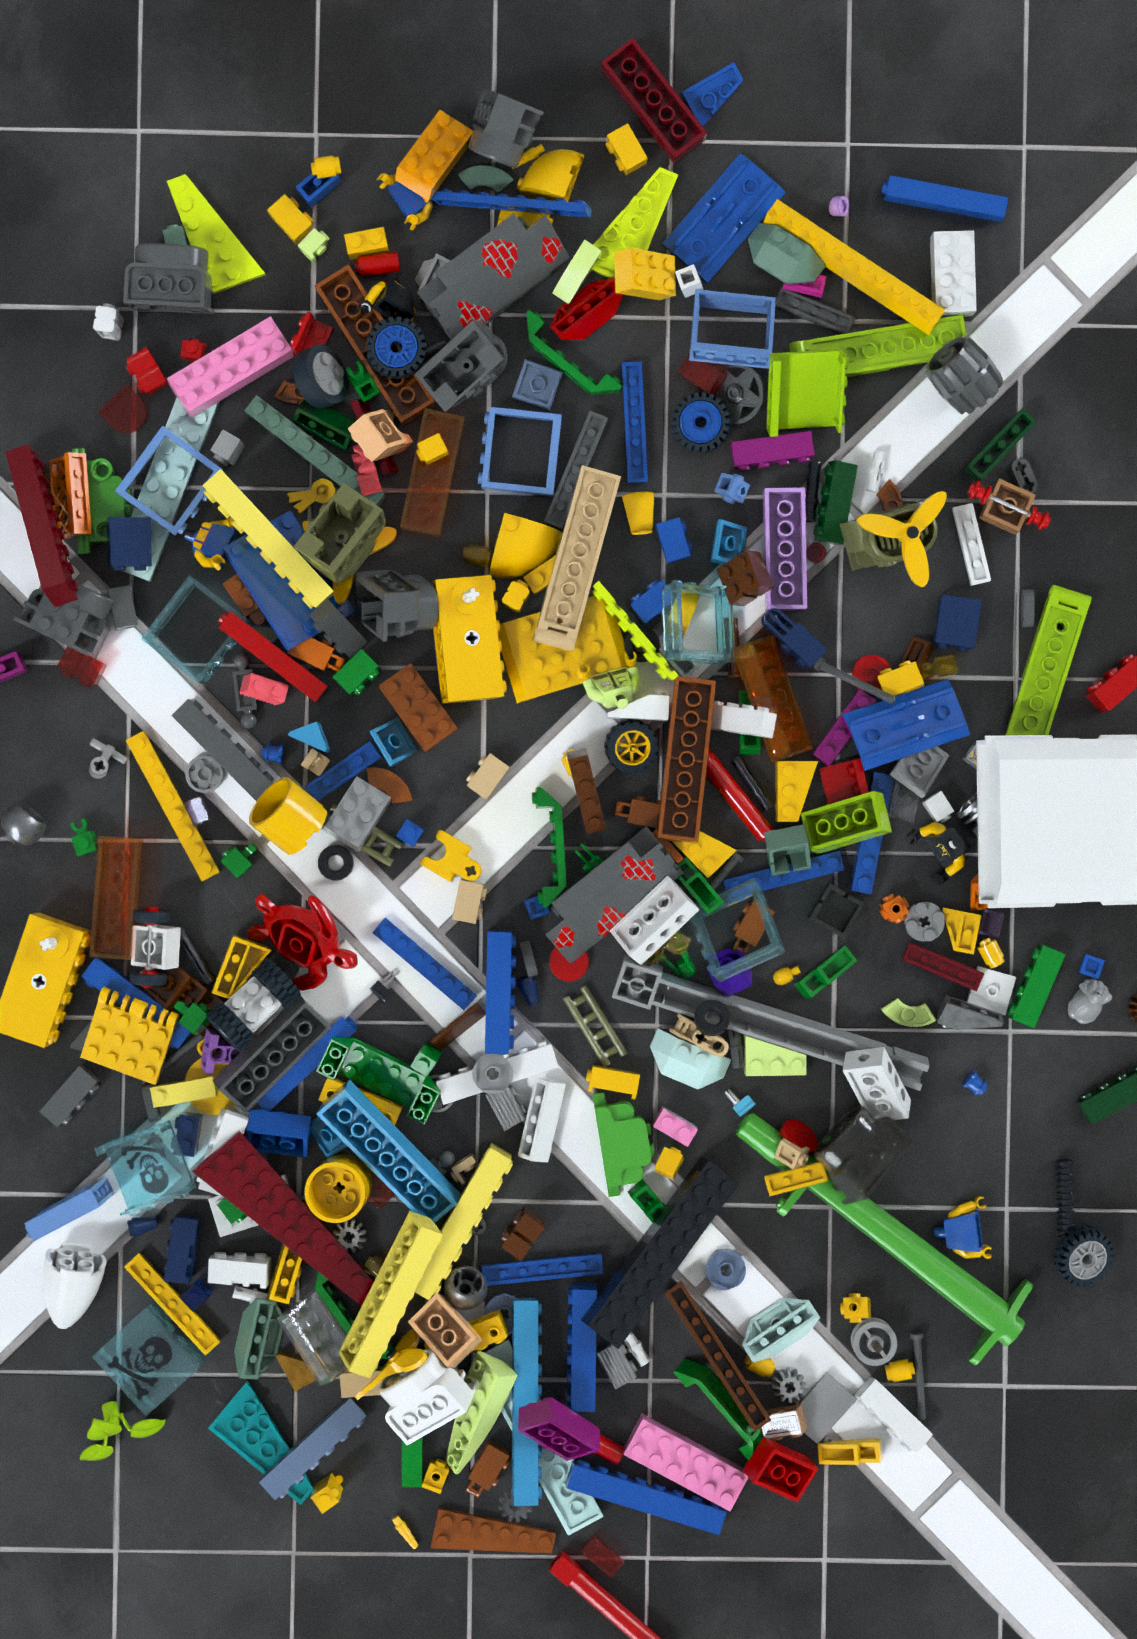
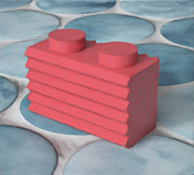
[240,673,289,705]

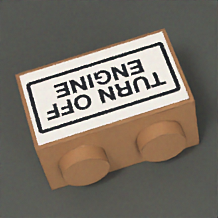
[761,1404,807,1441]

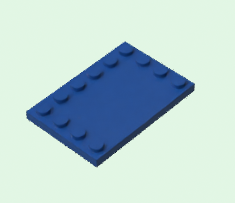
[222,510,355,651]

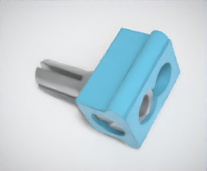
[725,1089,756,1117]

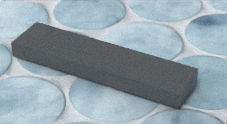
[775,287,855,334]

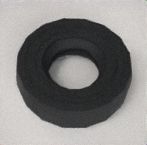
[624,627,660,663]
[318,845,354,881]
[694,1000,730,1036]

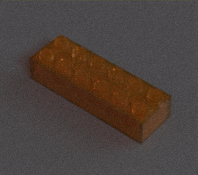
[400,408,465,538]
[732,635,813,763]
[89,836,143,960]

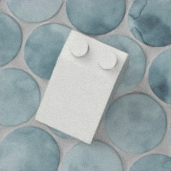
[606,691,670,722]

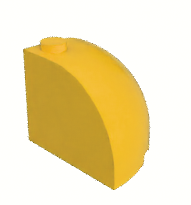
[516,149,584,202]
[489,513,563,579]

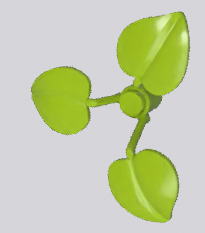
[80,1401,166,1461]

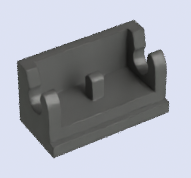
[107,585,138,631]

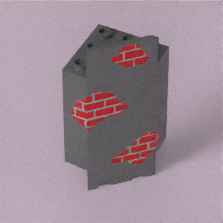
[417,214,570,340]
[545,826,683,964]

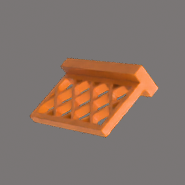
[49,452,92,540]

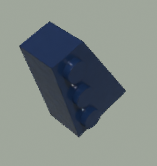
[164,1214,201,1284]

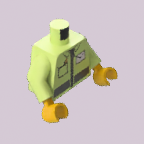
[577,652,640,709]

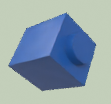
[396,819,425,847]

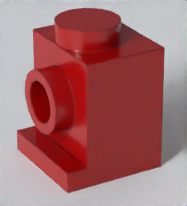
[180,338,207,362]

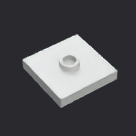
[966,966,1016,1015]

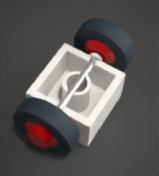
[130,906,181,988]

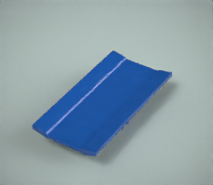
[662,153,786,283]
[842,679,970,771]

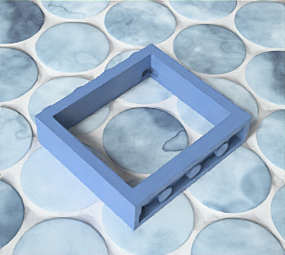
[689,289,776,369]
[478,407,562,497]
[115,425,223,536]
[24,1176,115,1241]

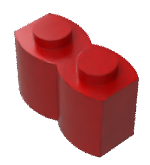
[125,347,169,396]

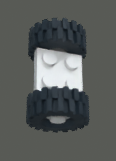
[205,958,301,1052]

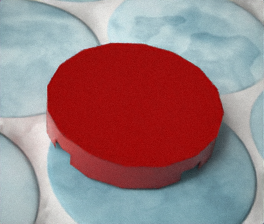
[852,655,890,694]
[549,947,589,981]
[780,1119,817,1155]

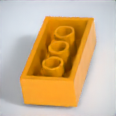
[395,110,473,201]

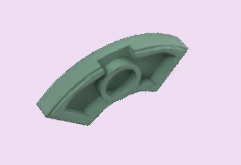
[457,165,514,194]

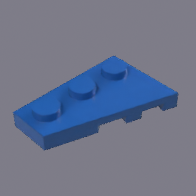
[681,62,743,127]

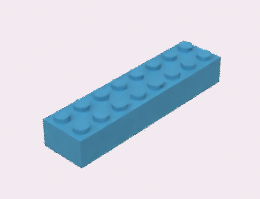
[316,1080,461,1223]

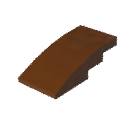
[139,965,225,1036]

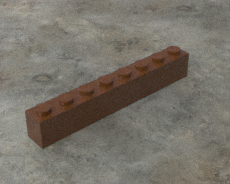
[664,1281,771,1432]

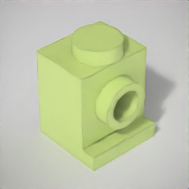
[298,228,330,264]

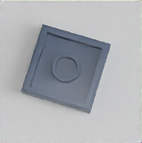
[512,359,563,411]

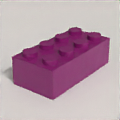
[518,1397,600,1461]

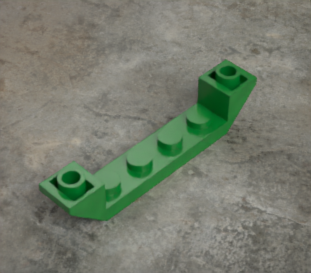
[526,310,622,396]
[532,787,567,909]
[315,1272,395,1359]
[673,1359,763,1460]

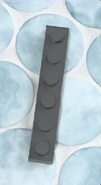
[544,411,608,530]

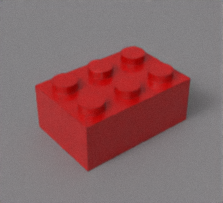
[1085,653,1137,713]
[743,1437,818,1503]

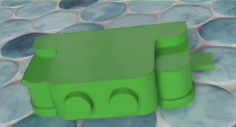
[72,448,131,554]
[592,1092,655,1197]

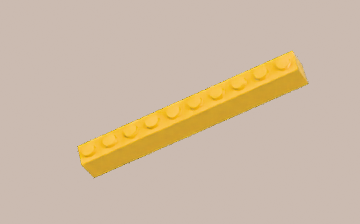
[763,199,945,335]

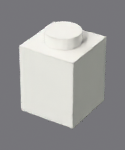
[675,264,704,298]
[922,791,954,823]

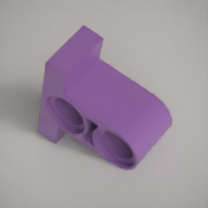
[200,1028,240,1073]

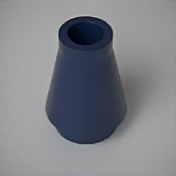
[517,975,540,1006]
[127,1216,158,1237]

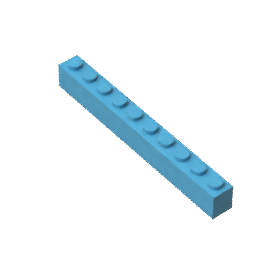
[512,1298,542,1506]

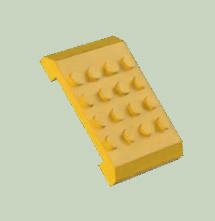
[497,596,629,704]

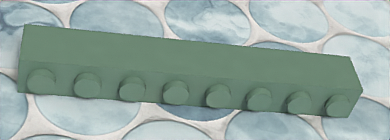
[244,395,386,507]

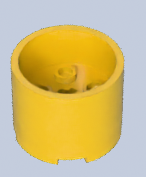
[249,777,327,855]
[305,1154,373,1223]

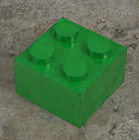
[333,649,381,696]

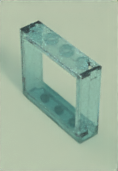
[141,575,250,684]
[662,580,735,665]
[690,878,786,982]

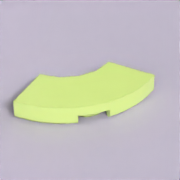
[881,998,936,1027]

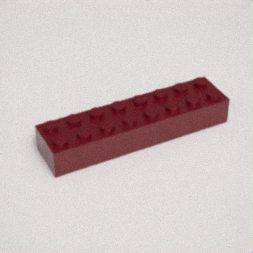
[5,444,79,607]

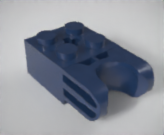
[761,608,828,670]

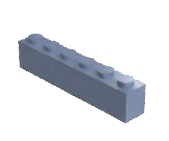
[259,1397,366,1500]

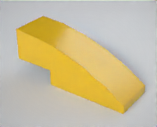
[818,1438,883,1465]

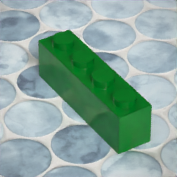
[1008,944,1065,1028]

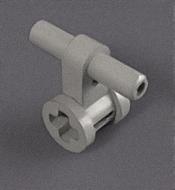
[89,738,128,779]

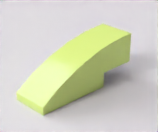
[552,240,602,304]

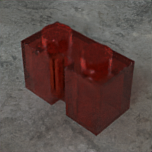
[677,352,728,395]
[57,646,107,688]

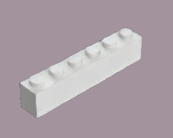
[436,1041,558,1105]

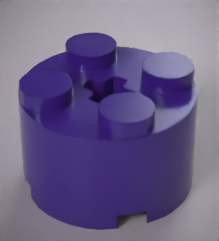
[707,948,752,997]

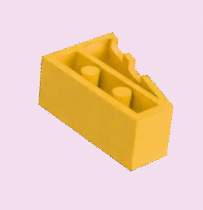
[671,831,737,878]
[212,934,271,999]

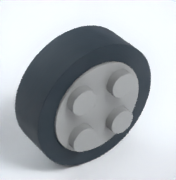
[293,344,348,409]

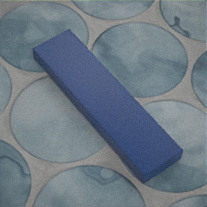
[304,741,382,802]

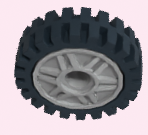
[1053,1225,1115,1287]

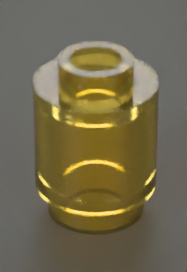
[462,543,492,567]
[364,1254,385,1279]

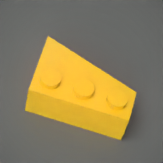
[775,761,818,822]

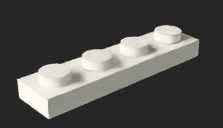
[952,503,991,586]

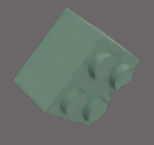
[764,824,811,876]

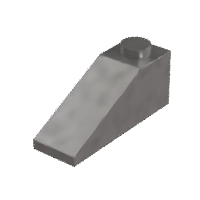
[937,994,1004,1030]

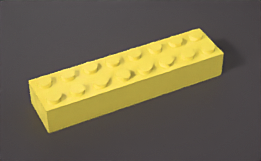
[202,469,335,609]
[415,1142,513,1300]
[338,1211,443,1378]

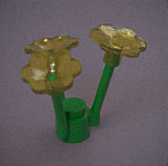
[646,929,697,978]

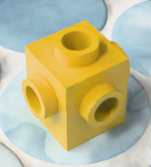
[840,1293,871,1323]

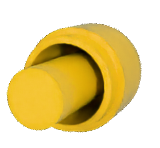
[773,965,801,985]

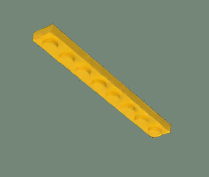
[126,731,220,882]

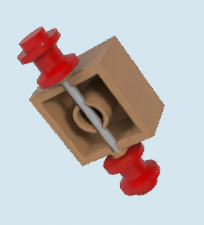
[967,479,1051,535]

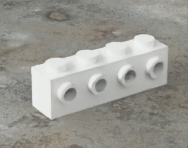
[711,701,777,738]
[518,1078,566,1163]
[854,1377,933,1453]

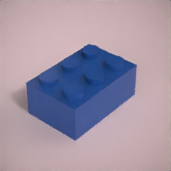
[246,1109,311,1158]

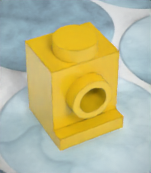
[422,1459,450,1494]

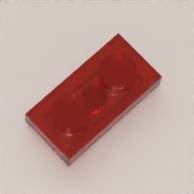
[581,1535,624,1578]

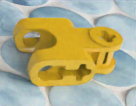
[420,830,482,882]

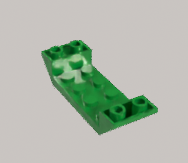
[316,1037,441,1125]

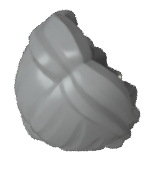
[1068,978,1112,1024]

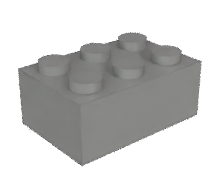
[324,776,391,852]

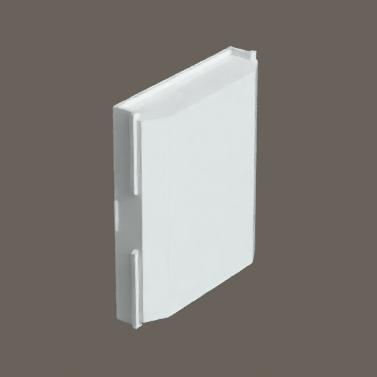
[976,735,1137,908]

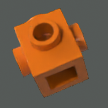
[879,893,910,924]

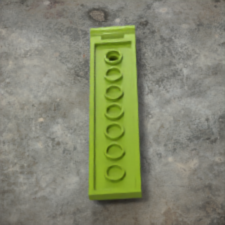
[789,314,967,377]
[1005,584,1092,735]

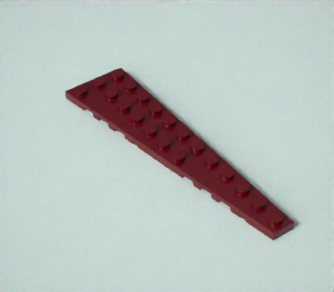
[192,1130,374,1306]

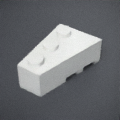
[208,1252,272,1289]

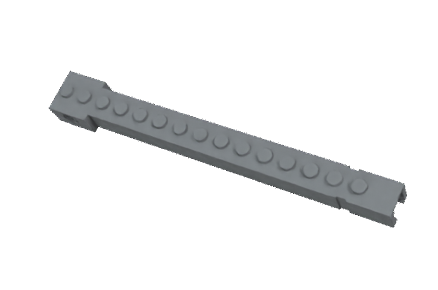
[612,954,930,1091]

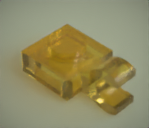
[921,655,958,680]

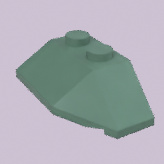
[748,223,826,284]
[234,1298,285,1379]

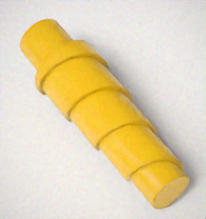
[512,144,545,169]
[392,1515,419,1549]

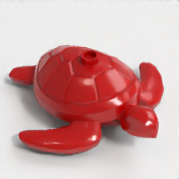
[247,894,358,991]

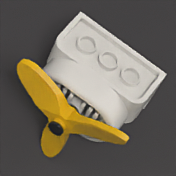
[354,1329,480,1445]

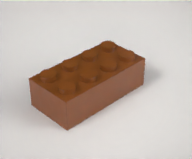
[378,663,459,752]

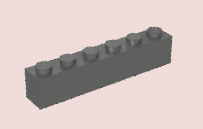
[171,699,275,801]

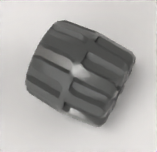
[925,336,1003,415]

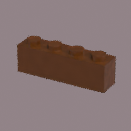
[566,748,606,834]

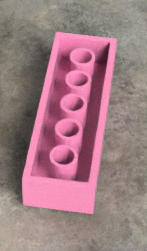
[167,316,293,418]
[624,1413,748,1511]

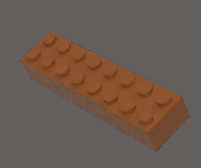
[315,264,436,426]
[657,676,716,844]

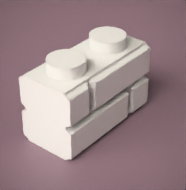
[93,304,124,341]

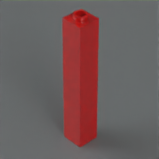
[218,611,328,702]

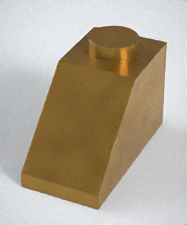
[276,1350,319,1391]

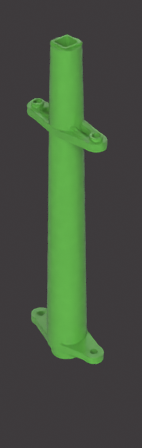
[735,1112,1033,1366]

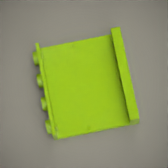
[766,349,849,437]

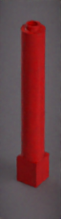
[668,729,774,842]
[549,1550,662,1639]

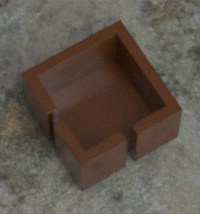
[716,550,774,606]
[500,1207,545,1261]

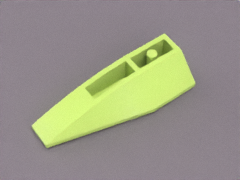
[445,1351,517,1474]

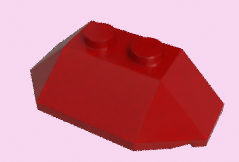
[550,277,623,340]

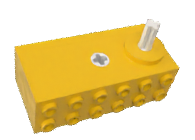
[431,575,507,704]
[0,912,93,1048]

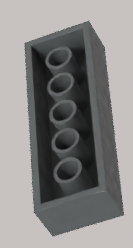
[212,995,332,1114]

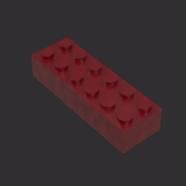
[601,37,707,164]

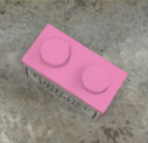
[652,1106,698,1147]

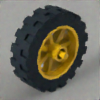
[604,719,659,774]

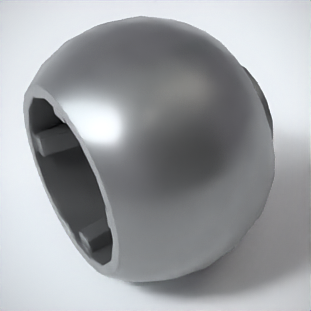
[1,802,46,846]
[444,1266,488,1310]

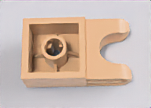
[348,409,413,462]

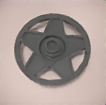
[707,365,765,424]

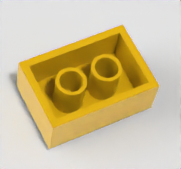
[614,248,676,300]

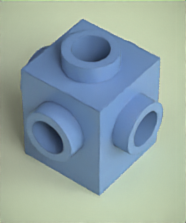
[714,473,750,504]

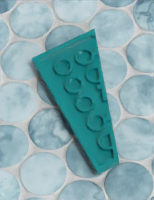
[208,1380,314,1505]

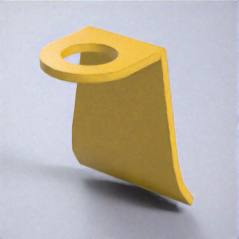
[622,492,654,535]

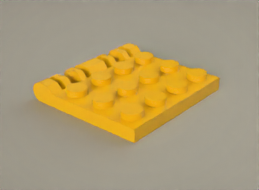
[80,986,179,1085]

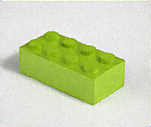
[801,791,892,854]

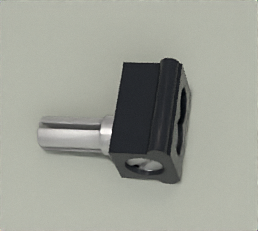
[369,971,396,1003]

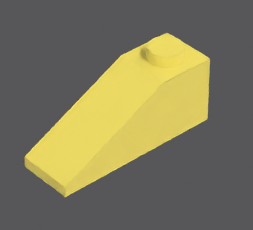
[150,1076,218,1108]

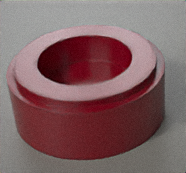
[806,543,826,563]

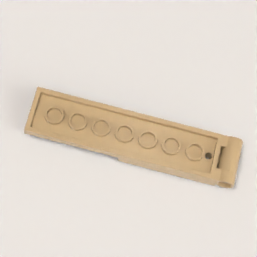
[533,465,621,652]

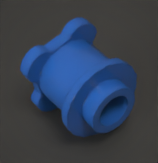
[262,742,285,764]
[961,1070,988,1096]

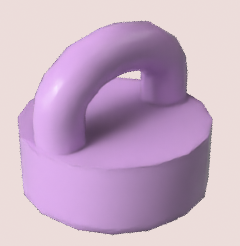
[829,196,849,216]

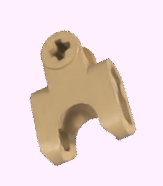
[669,1013,729,1057]

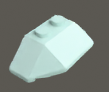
[650,1028,731,1089]
[742,1297,820,1362]

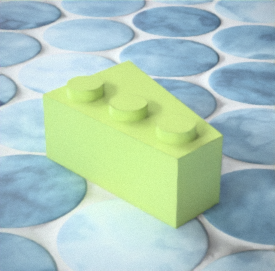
[744,1034,806,1076]

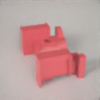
[352,445,382,496]

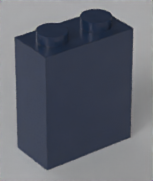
[107,517,152,571]
[932,594,982,652]

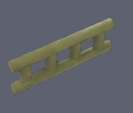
[321,804,404,867]
[563,985,628,1067]

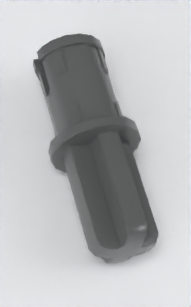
[728,1029,745,1068]

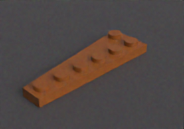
[430,1507,556,1553]

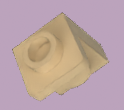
[301,748,330,776]
[774,1139,810,1170]
[450,1153,476,1185]

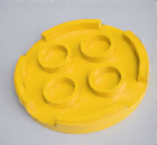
[185,1058,236,1115]

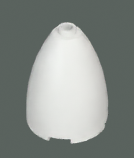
[43,1243,106,1329]

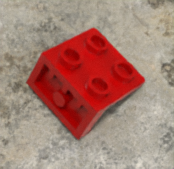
[290,312,334,356]
[819,758,869,805]

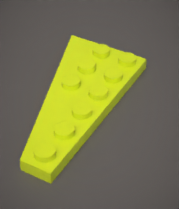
[591,167,678,278]
[167,174,266,294]
[592,581,679,680]

